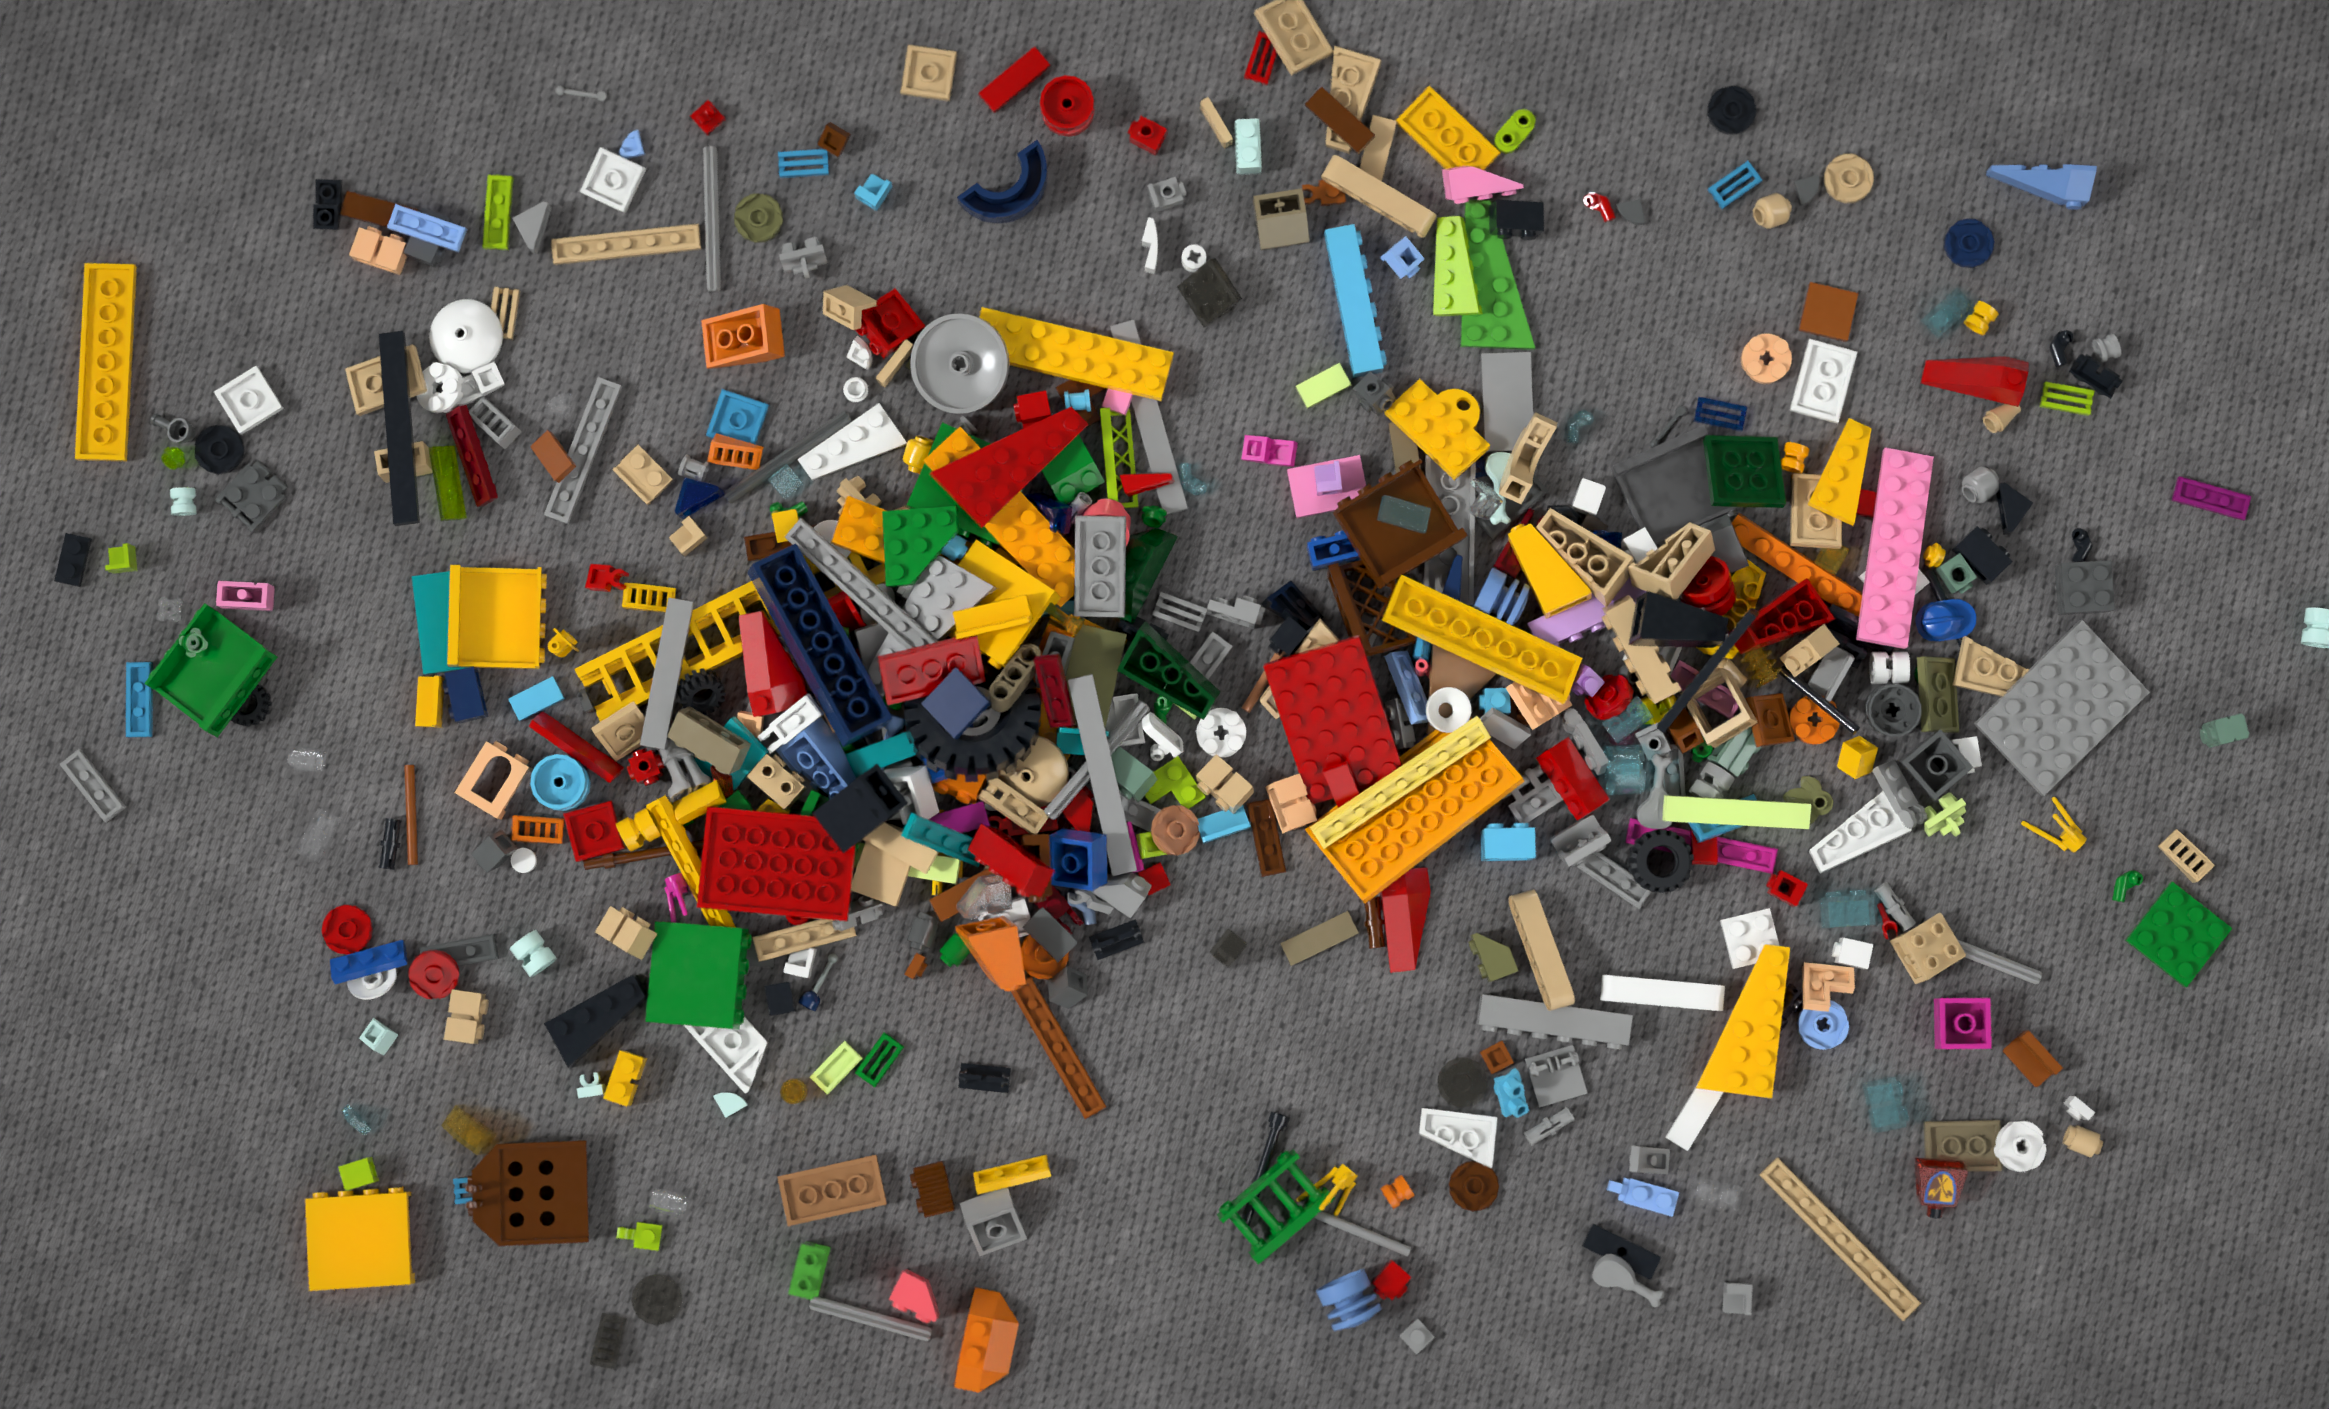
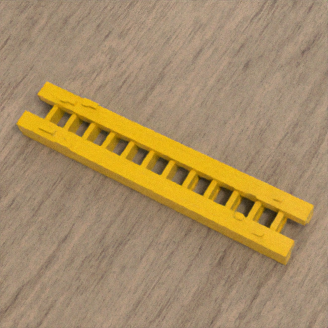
[575,552,886,722]

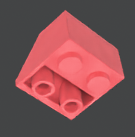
[889,1269,940,1324]

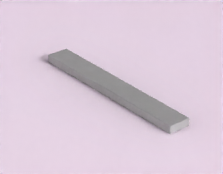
[1110,320,1188,515]
[785,518,938,649]
[1068,674,1137,876]

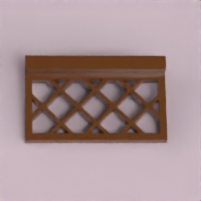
[1327,560,1416,658]

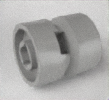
[1689,762,1735,798]

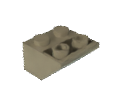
[1253,188,1310,250]

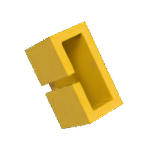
[603,1050,647,1106]

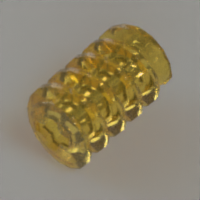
[1737,646,1782,689]

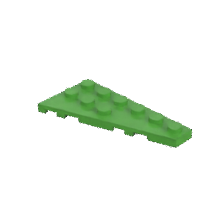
[1461,200,1535,350]

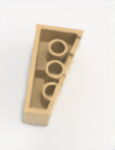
[1536,508,1634,608]
[1601,595,1681,704]

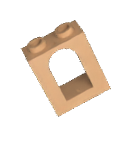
[455,741,532,820]

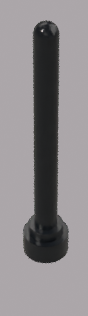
[1242,1111,1290,1226]

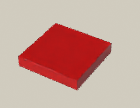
[563,801,625,862]

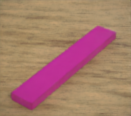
[1625,818,1778,874]

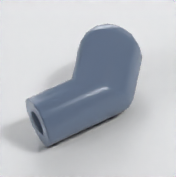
[1067,893,1097,925]

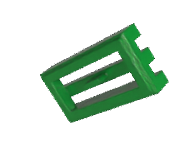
[855,1032,905,1088]

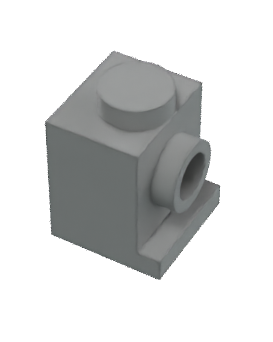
[1147,177,1186,213]
[1635,723,1673,762]

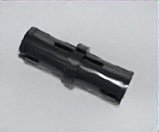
[378,818,402,870]

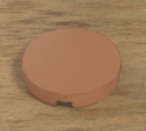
[1151,805,1200,856]

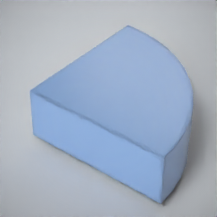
[619,130,645,159]

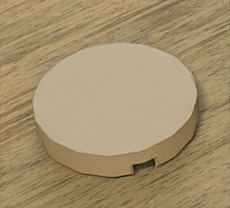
[1824,154,1874,203]

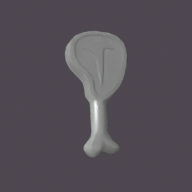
[1637,754,1673,829]
[1593,1254,1665,1307]

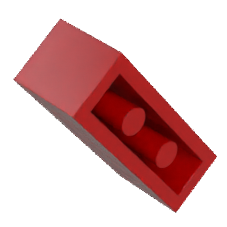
[1536,737,1610,821]

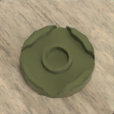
[734,193,783,243]

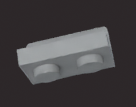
[1550,814,1612,867]

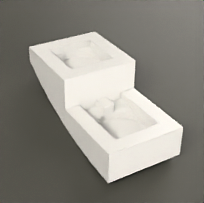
[1142,217,1158,274]
[458,362,505,406]

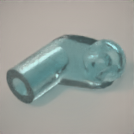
[1179,463,1207,496]

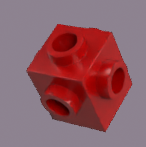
[627,748,665,786]

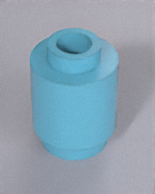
[940,535,968,562]

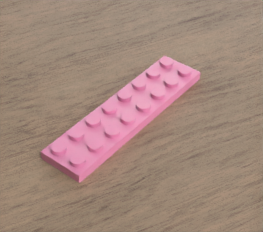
[1856,448,1934,649]

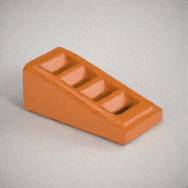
[708,433,764,470]
[510,815,564,844]

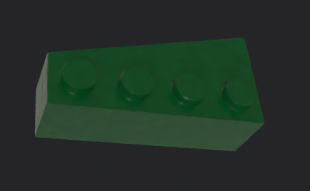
[1116,621,1221,720]

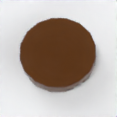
[1449,1161,1499,1211]

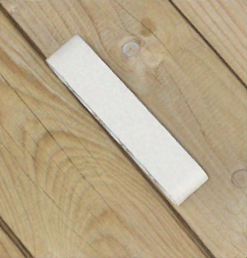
[1600,975,1725,1011]

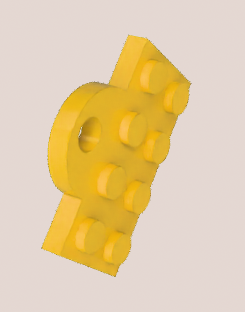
[1384,379,1490,480]

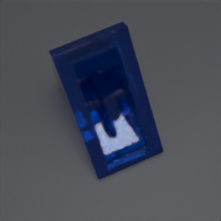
[675,477,724,519]

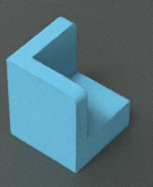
[854,174,893,211]

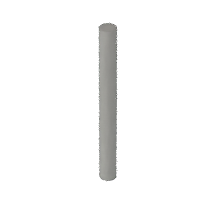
[1314,1211,1411,1257]

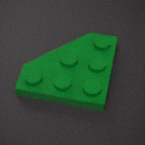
[882,506,959,587]

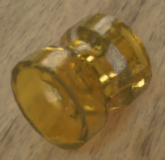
[780,1079,808,1104]

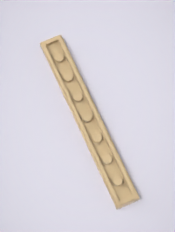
[1759,1157,1921,1321]

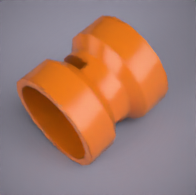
[1380,1175,1415,1210]

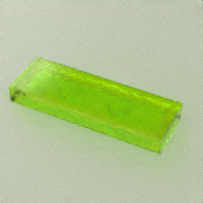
[429,446,467,521]

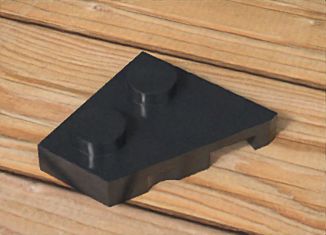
[1261,580,1323,631]

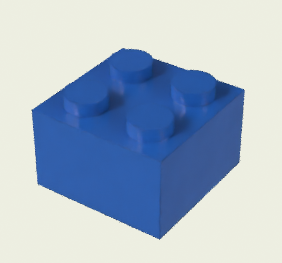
[1049,828,1107,891]

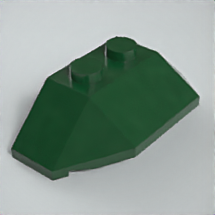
[1116,528,1178,624]

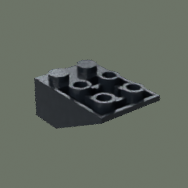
[812,764,908,854]

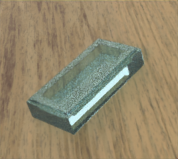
[1377,495,1431,534]

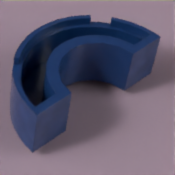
[957,140,1048,223]

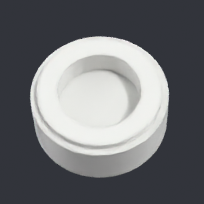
[511,848,537,873]

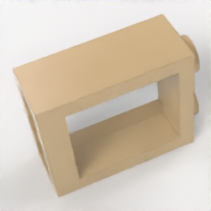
[1680,668,1758,748]

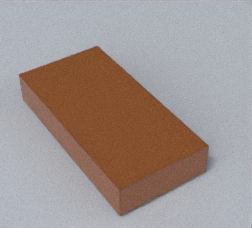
[530,430,577,483]

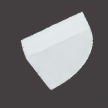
[847,336,872,370]

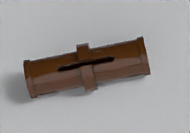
[1364,897,1385,949]

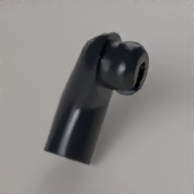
[2071,528,2093,562]

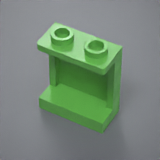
[788,1241,831,1300]

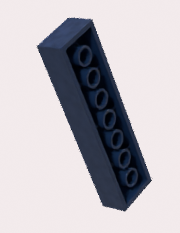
[747,543,892,747]

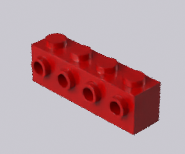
[968,823,1055,897]

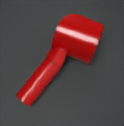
[1877,903,1898,940]

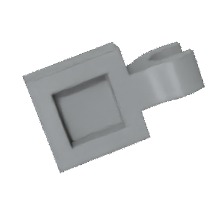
[1068,888,1114,914]

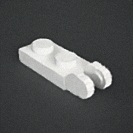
[757,694,824,754]

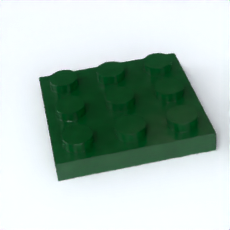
[1703,435,1786,508]

